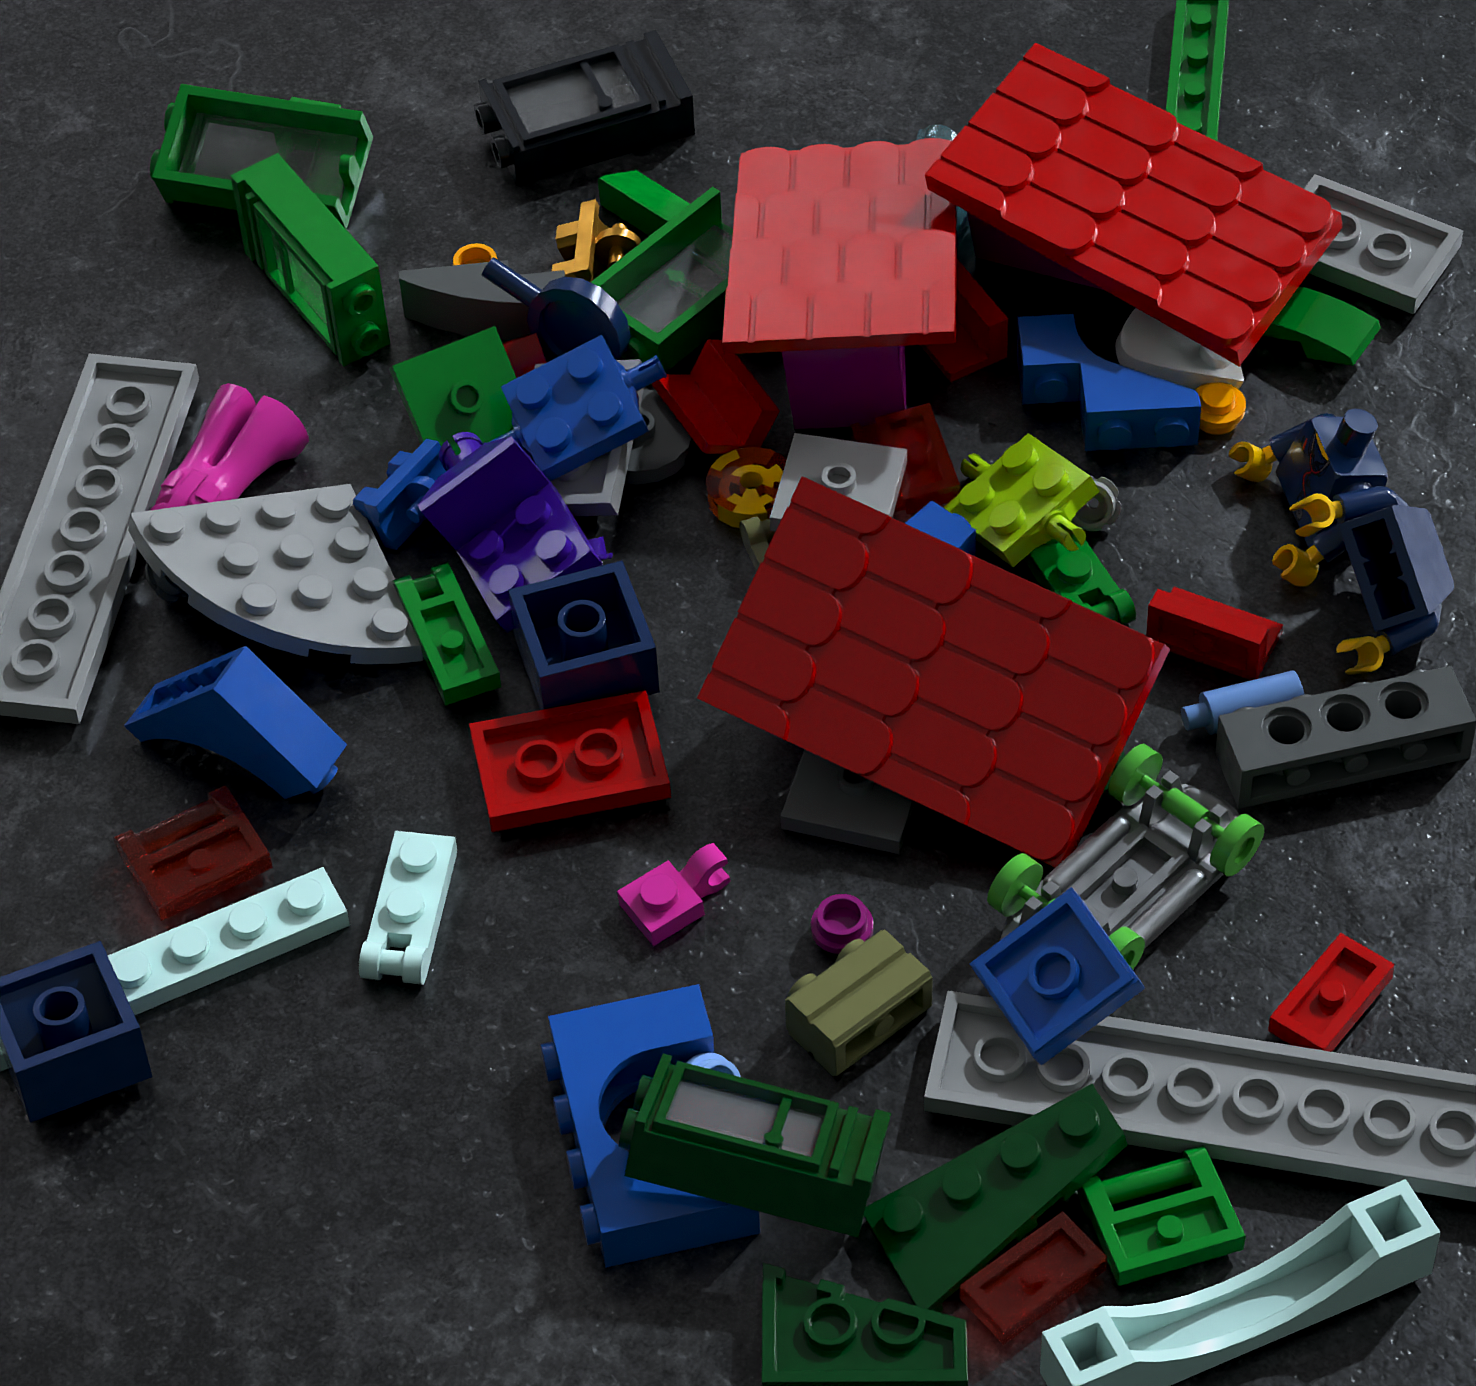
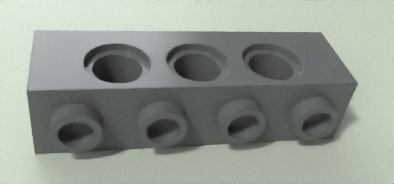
[1215,666,1476,809]

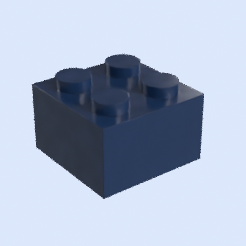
[508,560,660,710]

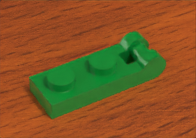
[1023,521,1136,625]
[392,563,501,706]

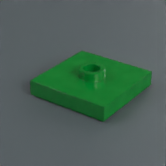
[389,326,517,455]

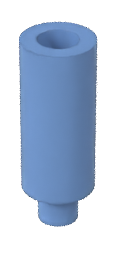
[1181,670,1304,735]

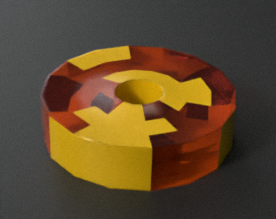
[706,447,787,528]

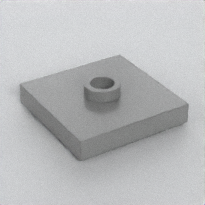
[770,433,907,532]

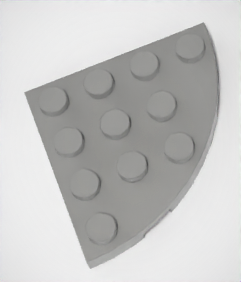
[128,484,423,664]

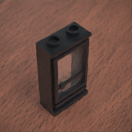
[474,30,695,186]

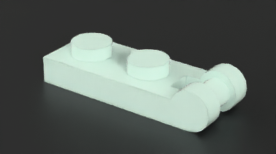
[359,831,457,985]

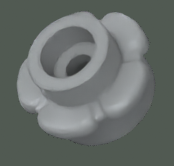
[1072,475,1121,531]

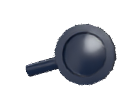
[481,257,631,361]

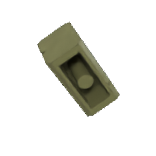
[785,929,933,1077]

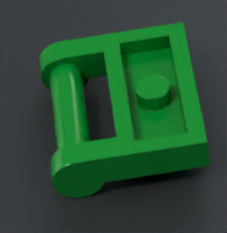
[1077,1146,1246,1286]

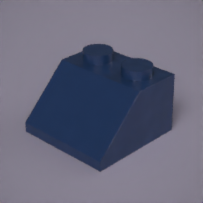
[0,941,153,1123]

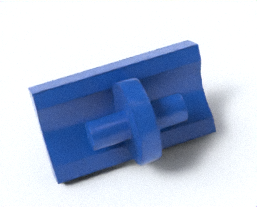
[353,439,446,550]

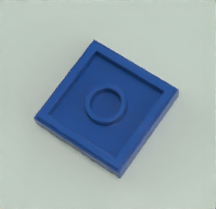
[969,887,1145,1066]

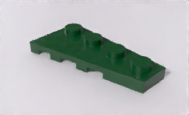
[864,1084,1128,1313]

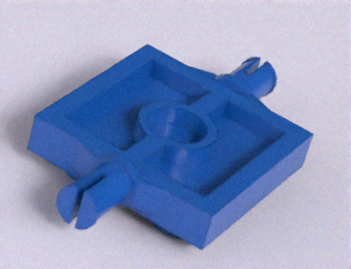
[483,335,667,482]

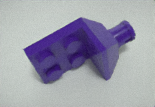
[417,432,602,633]

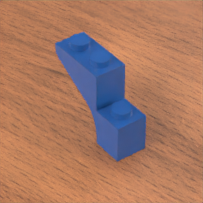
[1017,314,1201,451]

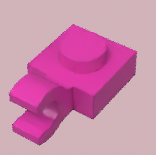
[617,843,731,946]

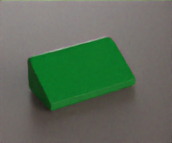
[598,170,690,236]

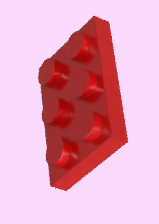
[469,690,671,832]

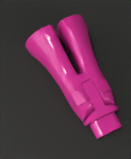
[150,383,309,510]

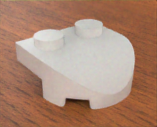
[1115,308,1244,390]

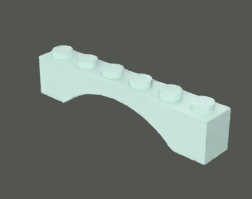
[1040,1179,1440,1386]

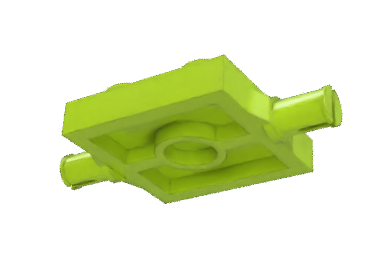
[943,433,1100,567]

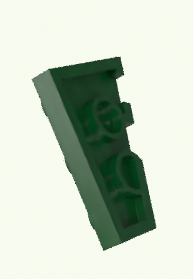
[762,1262,968,1386]

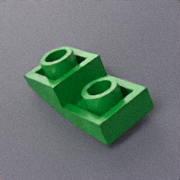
[1263,286,1381,366]

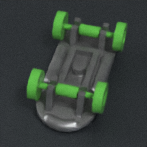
[987,744,1264,970]

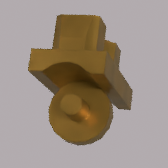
[552,199,641,282]

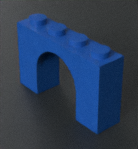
[540,984,760,1268]

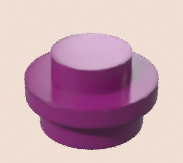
[811,894,874,954]

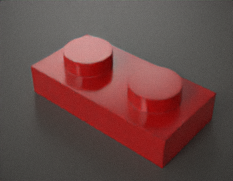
[1268,933,1395,1052]

